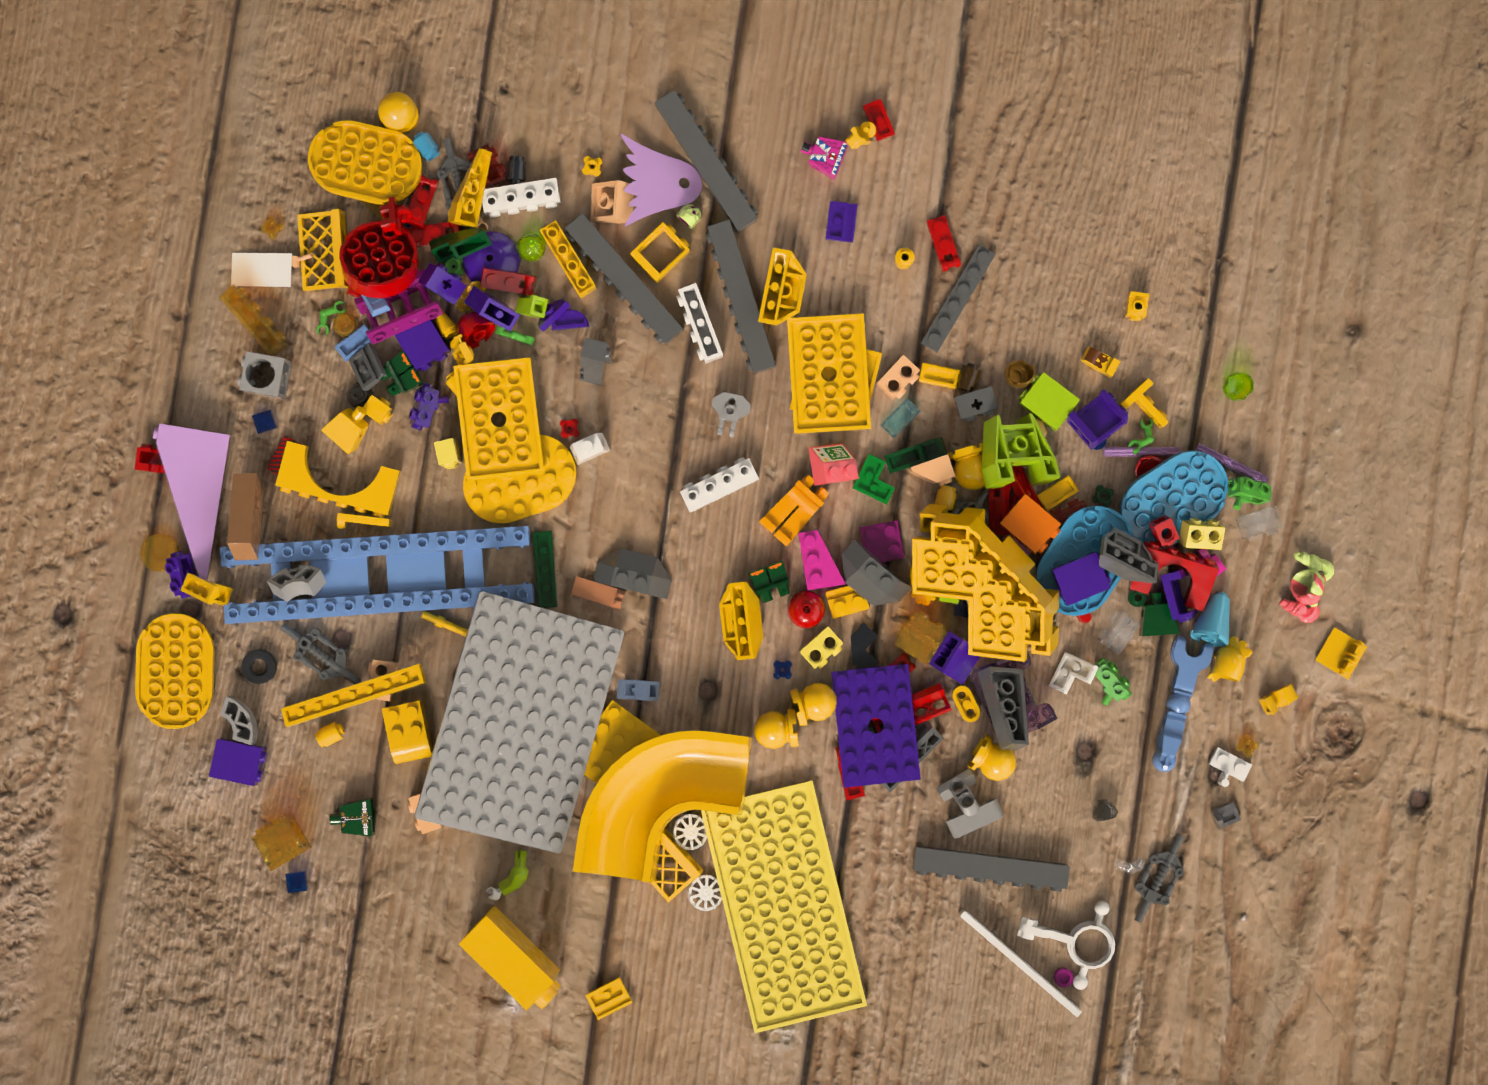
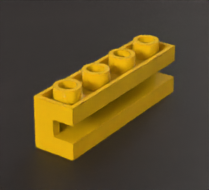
[540,220,597,298]

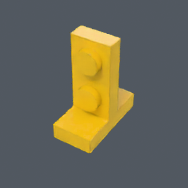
[1119,378,1169,429]
[180,573,233,606]

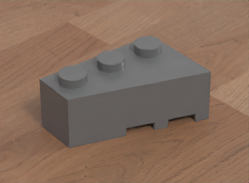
[580,338,613,386]

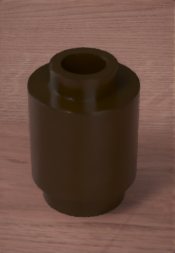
[957,363,981,392]

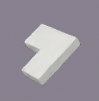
[1049,652,1099,695]

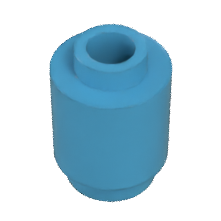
[413,131,440,161]

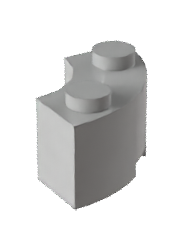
[267,565,327,602]
[220,696,258,745]

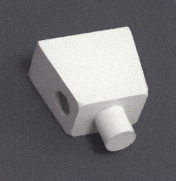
[569,433,610,465]

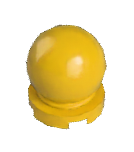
[378,92,419,134]
[947,443,985,490]
[790,683,837,726]
[754,709,798,749]
[967,733,1017,781]

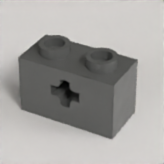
[953,386,998,422]

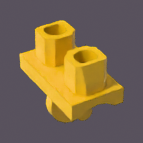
[845,121,876,149]

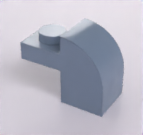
[617,679,660,701]

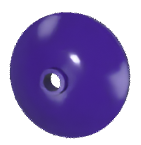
[463,232,520,289]

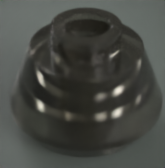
[347,382,373,408]
[1092,799,1118,821]

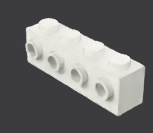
[482,178,561,218]
[676,283,723,364]
[680,457,759,513]

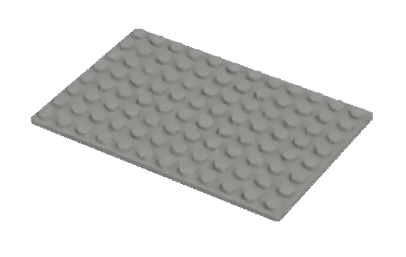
[415,591,624,853]

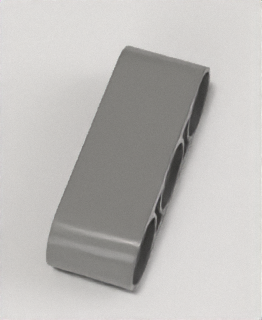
[946,798,1004,839]

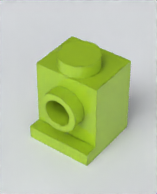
[516,295,548,318]

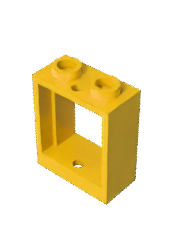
[630,222,690,284]

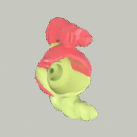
[1279,551,1334,623]

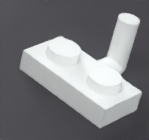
[1208,747,1252,787]

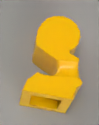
[1259,683,1299,715]

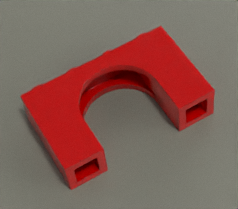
[1129,541,1219,611]

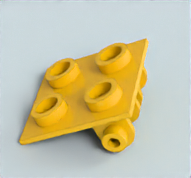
[1315,627,1367,679]

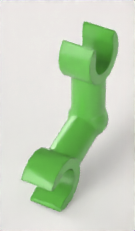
[316,301,347,335]
[494,326,535,346]
[1128,418,1154,454]

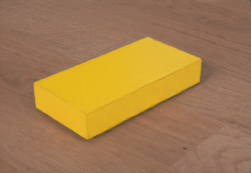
[918,363,960,389]
[1037,475,1079,512]

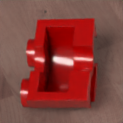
[134,444,165,473]

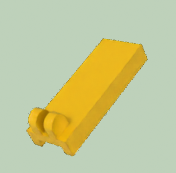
[337,513,392,529]

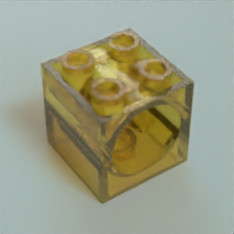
[892,610,948,665]
[252,814,312,871]

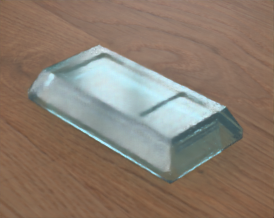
[880,398,921,438]

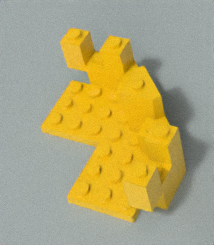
[912,504,1059,662]

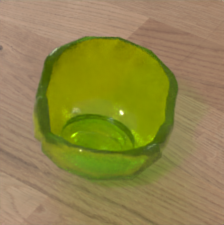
[517,232,546,262]
[1222,372,1254,401]

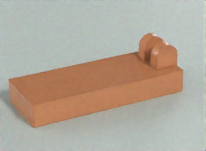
[571,576,626,609]

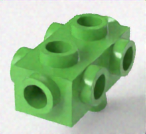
[1227,476,1272,510]
[1094,657,1132,706]

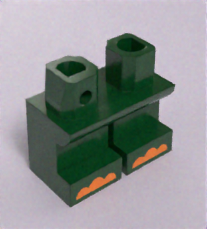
[381,351,424,396]
[748,561,790,603]

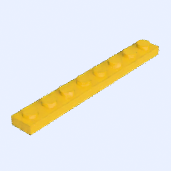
[281,664,427,727]

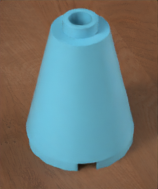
[1190,591,1230,647]

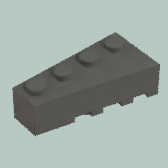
[978,667,1029,750]

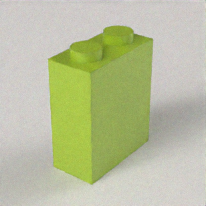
[1018,372,1080,432]

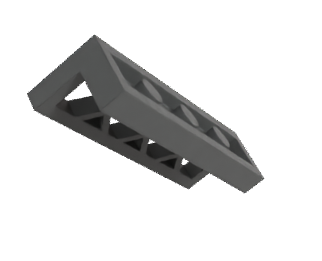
[881,721,944,792]

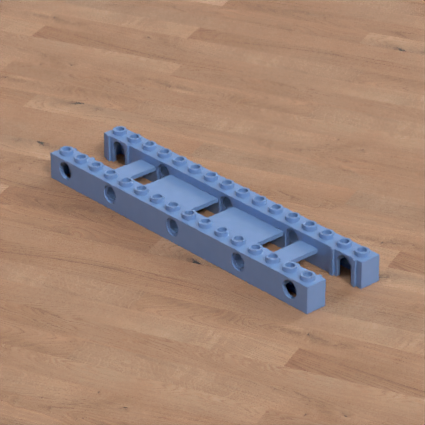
[220,526,535,624]

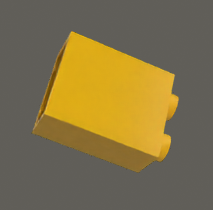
[459,905,561,1011]

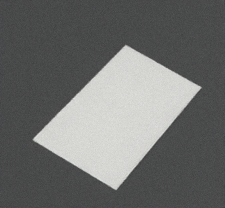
[231,253,292,287]

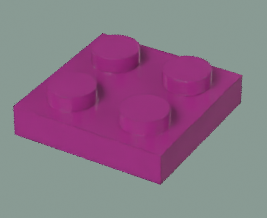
[859,520,904,562]

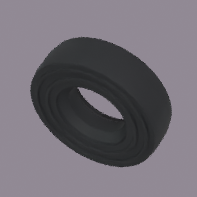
[242,649,277,684]

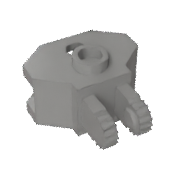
[712,392,751,437]

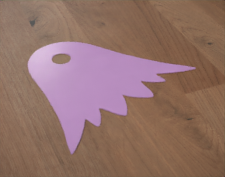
[621,134,702,226]

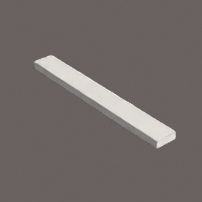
[958,909,1082,1017]

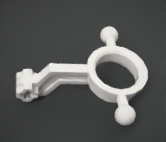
[1017,900,1115,990]

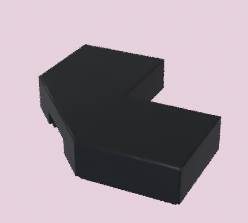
[851,623,879,669]

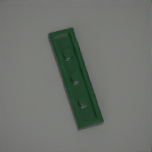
[533,531,558,608]

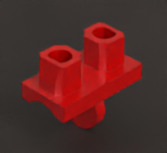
[380,196,412,236]

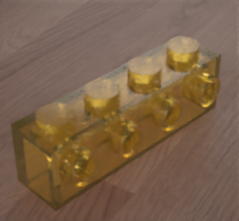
[219,284,288,356]

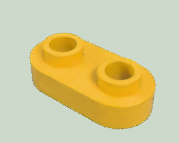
[952,686,980,722]

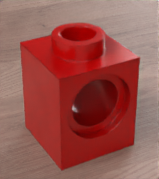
[1148,515,1180,547]

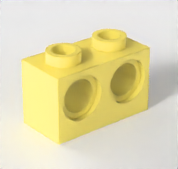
[434,438,462,470]
[1179,518,1225,550]
[799,626,844,669]

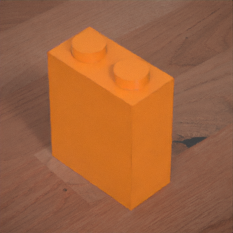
[1000,494,1061,555]

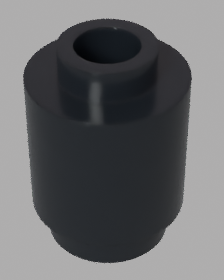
[506,156,526,185]

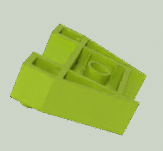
[982,413,1061,489]

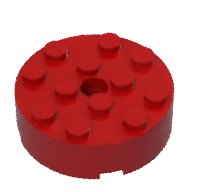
[339,221,419,298]

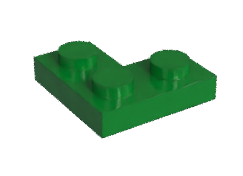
[852,454,895,505]

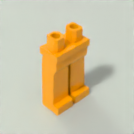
[759,475,829,547]

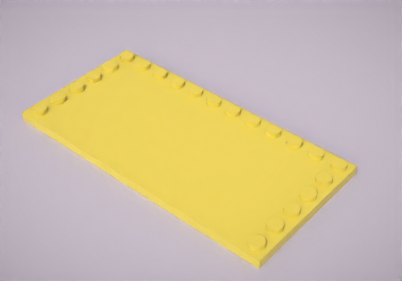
[701,780,867,1033]

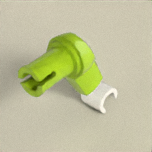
[486,850,529,901]

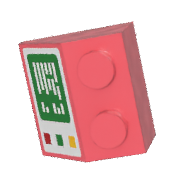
[808,443,859,486]

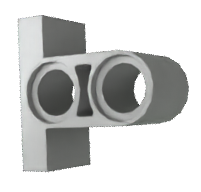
[936,769,979,816]

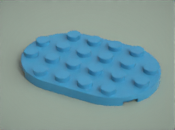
[1120,450,1228,547]
[1036,506,1134,616]

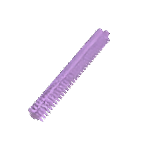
[1195,443,1268,483]
[1103,447,1180,457]

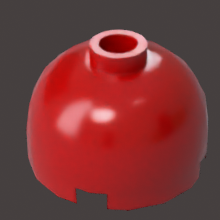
[456,312,495,349]
[787,591,825,628]

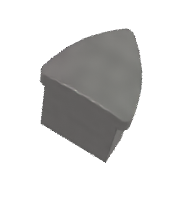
[1210,802,1241,830]

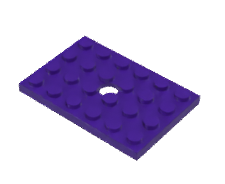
[831,664,921,788]

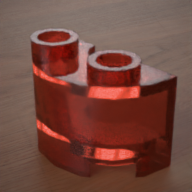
[467,144,507,188]

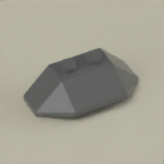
[1099,528,1159,583]
[842,539,912,606]
[593,548,672,599]

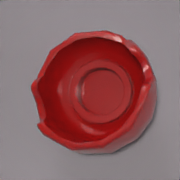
[1134,455,1161,479]

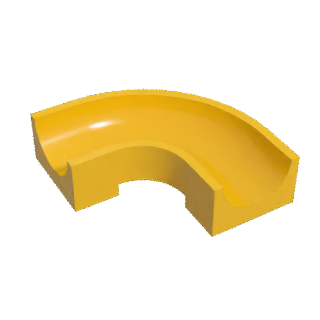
[572,731,753,883]

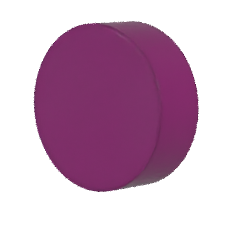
[1053,967,1074,988]

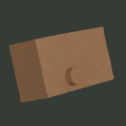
[227,473,264,560]

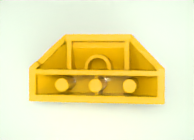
[758,248,807,325]
[719,582,764,660]

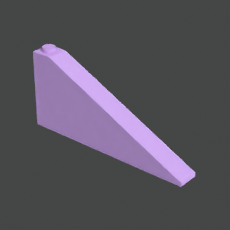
[153,424,230,580]

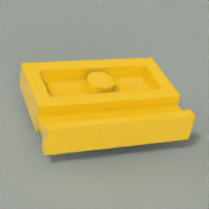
[448,334,474,365]
[825,586,870,619]
[585,977,632,1020]

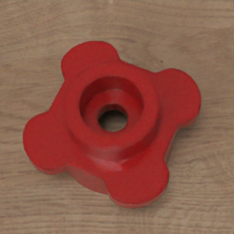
[560,419,580,438]

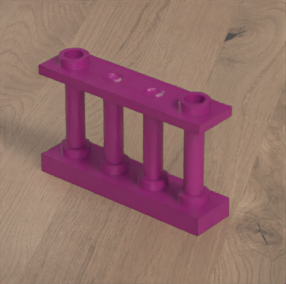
[354,269,443,344]

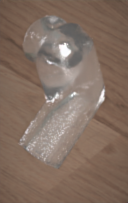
[1115,857,1145,874]

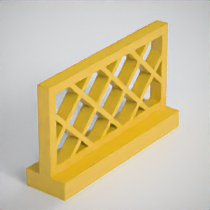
[297,209,348,291]
[650,828,703,903]

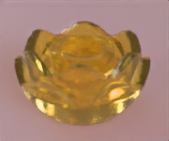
[333,313,357,337]

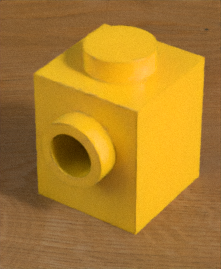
[363,395,393,425]

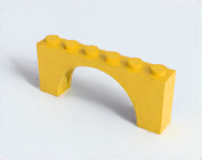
[275,441,401,518]

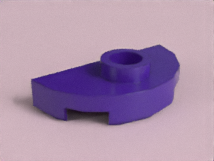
[538,299,571,332]
[551,309,590,331]

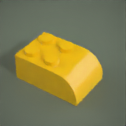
[382,700,433,764]

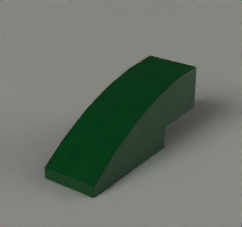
[429,228,492,263]
[884,437,948,474]

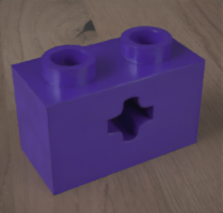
[418,263,467,305]

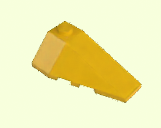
[448,148,492,228]

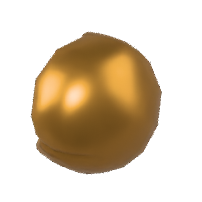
[1004,360,1035,388]

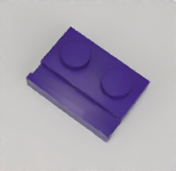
[825,201,858,243]

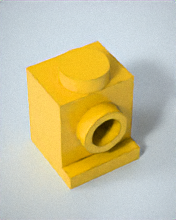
[1125,291,1150,321]

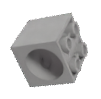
[238,351,292,399]

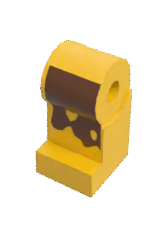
[1081,346,1121,378]

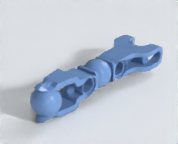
[1152,635,1214,772]

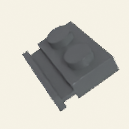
[349,344,387,391]

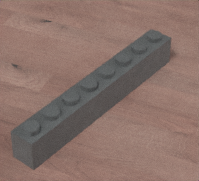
[655,90,758,233]
[565,213,684,346]
[705,220,776,374]
[912,845,1070,892]

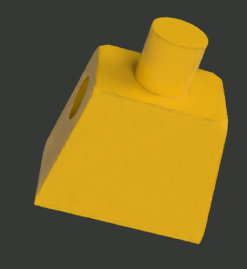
[321,406,369,455]

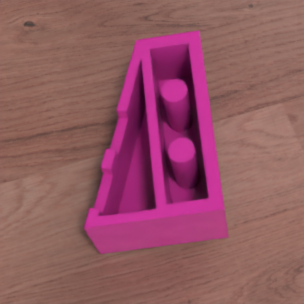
[798,530,845,590]

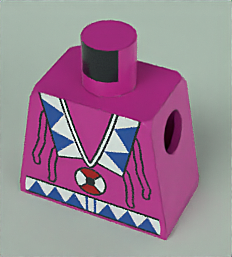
[801,137,848,180]

